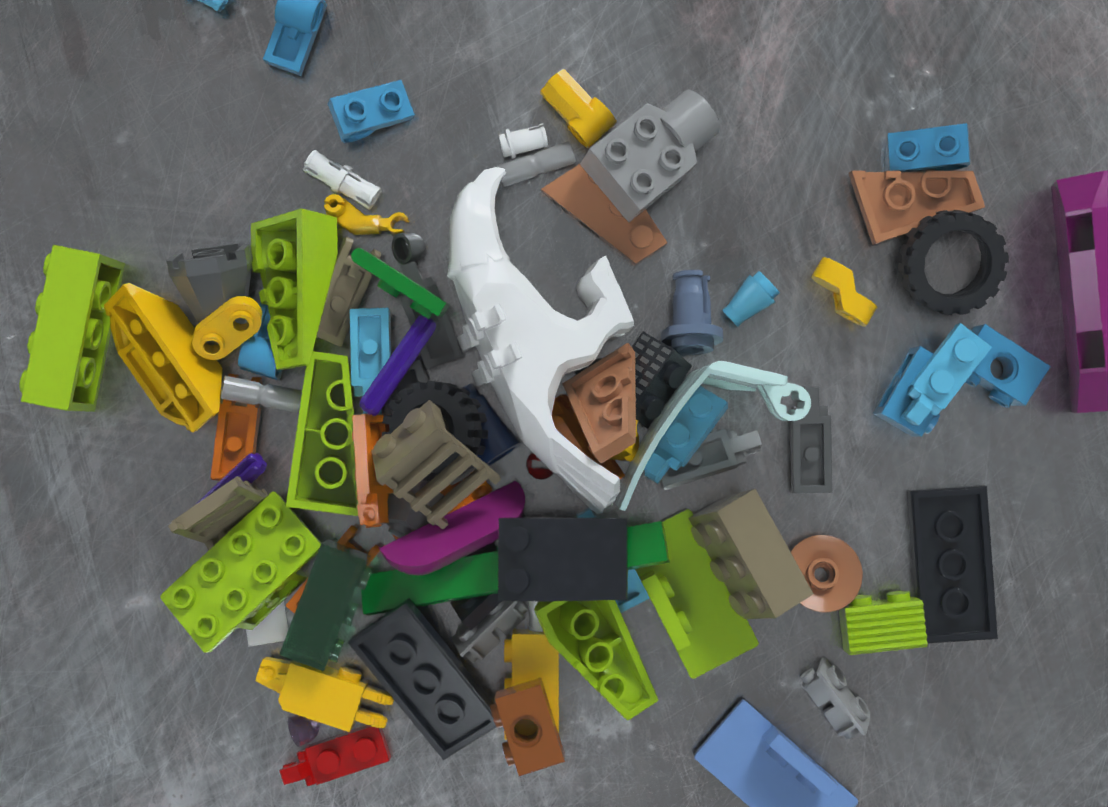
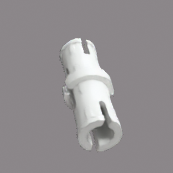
[303,150,381,210]

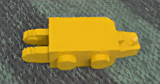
[255,654,394,732]

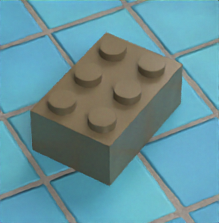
[688,489,814,619]

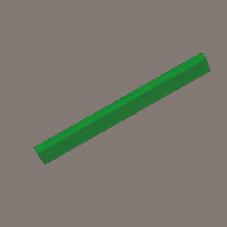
[360,521,670,616]

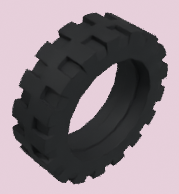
[898,210,1009,315]

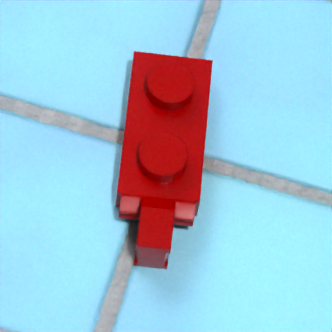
[279,725,391,786]

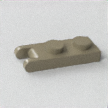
[316,236,381,347]

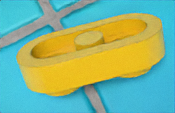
[192,296,262,360]

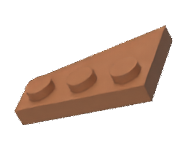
[541,164,668,265]
[848,171,985,245]
[562,343,636,464]

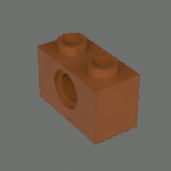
[490,677,565,776]

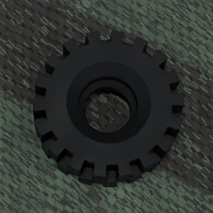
[382,381,488,481]

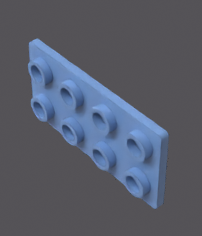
[694,699,858,807]

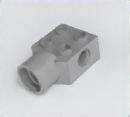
[580,90,720,222]

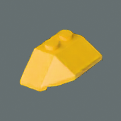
[104,283,223,433]

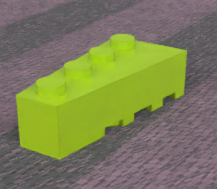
[286,351,359,516]

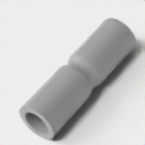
[496,141,576,187]
[220,376,302,413]

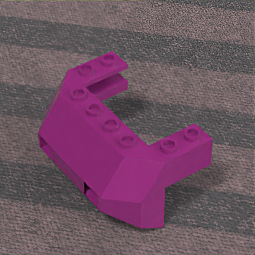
[1051,170,1108,413]

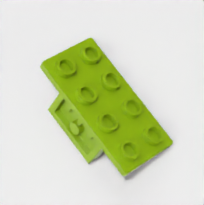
[160,491,323,653]
[635,509,759,679]

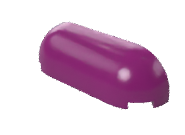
[379,481,525,575]

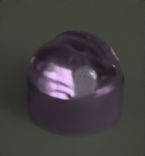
[287,715,319,747]

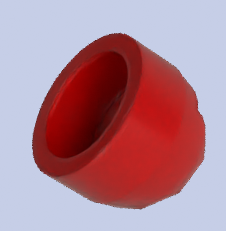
[526,452,554,480]

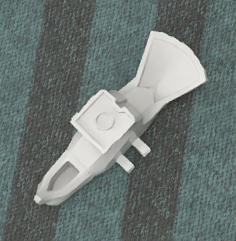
[447,167,634,514]

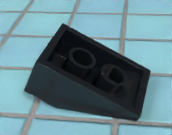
[498,517,628,601]

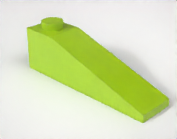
[251,208,338,370]
[534,600,659,721]

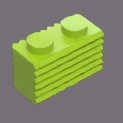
[839,591,928,655]

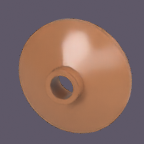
[791,535,863,613]

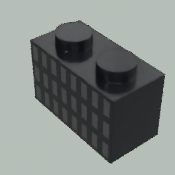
[632,331,692,429]

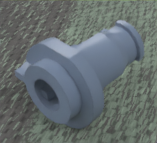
[661,270,723,357]

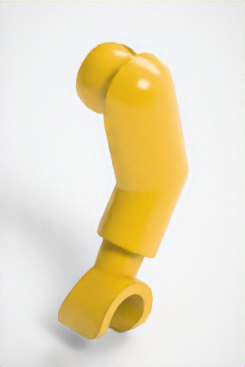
[324,194,410,237]

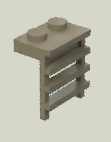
[371,400,501,529]
[168,476,269,550]

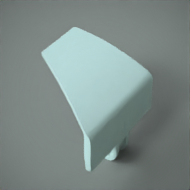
[615,361,811,511]

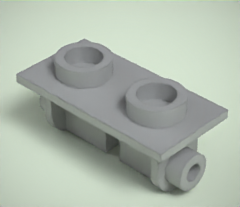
[452,601,529,663]
[800,656,870,740]

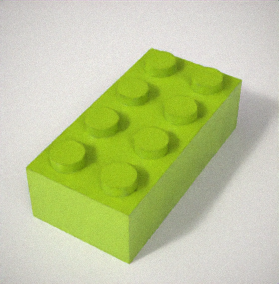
[19,245,125,412]

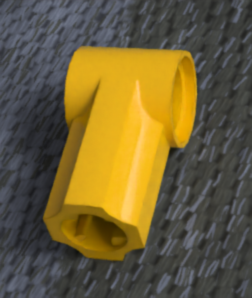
[540,69,617,149]

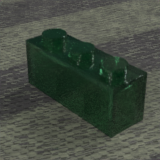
[279,539,373,671]

